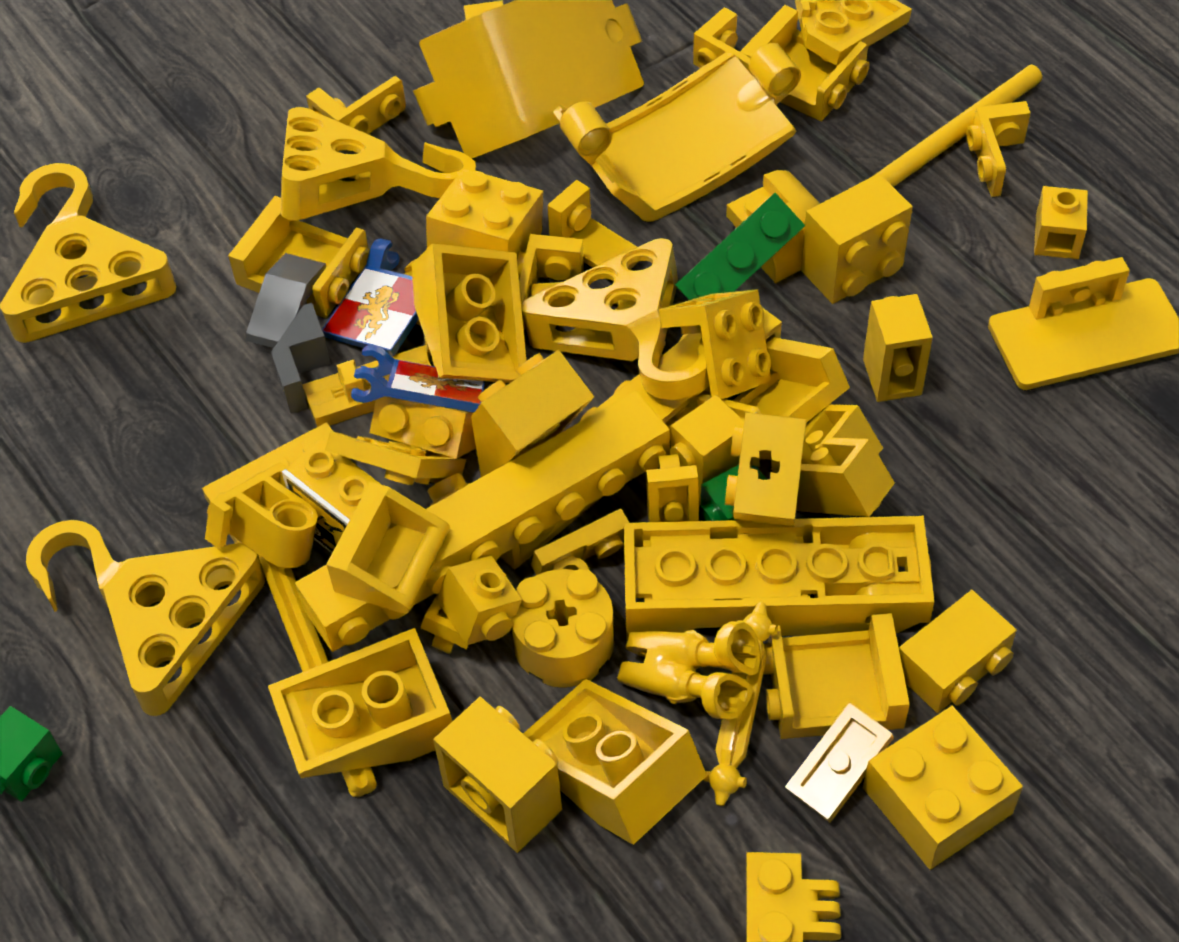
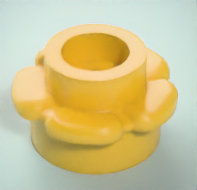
[427,473,471,505]

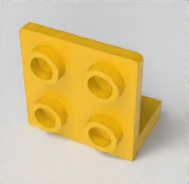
[659,290,771,400]

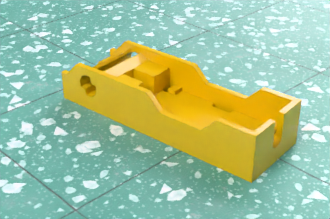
[624,516,935,639]

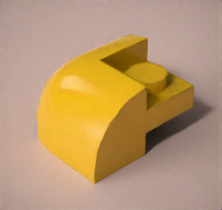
[726,170,820,283]

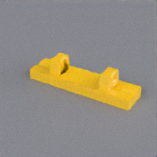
[302,337,435,427]

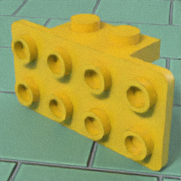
[988,257,1179,390]

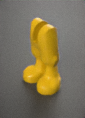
[617,621,760,720]

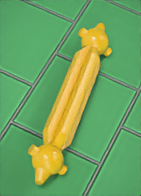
[704,602,778,806]

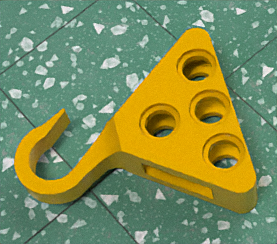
[280,107,476,220]
[0,163,176,343]
[521,238,709,400]
[26,520,265,716]

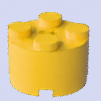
[511,569,614,688]

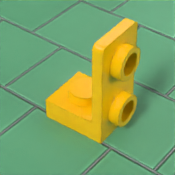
[693,7,753,76]
[306,76,406,151]
[967,101,1031,197]
[547,180,639,270]
[517,234,584,330]

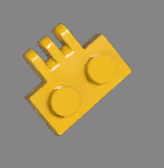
[746,852,841,942]

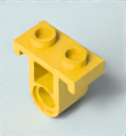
[205,462,318,568]

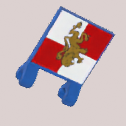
[322,239,419,356]
[351,345,485,412]

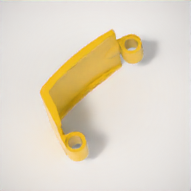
[413,0,644,158]
[553,43,801,222]

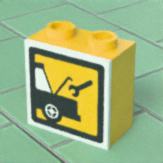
[282,438,396,553]

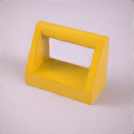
[326,481,450,614]

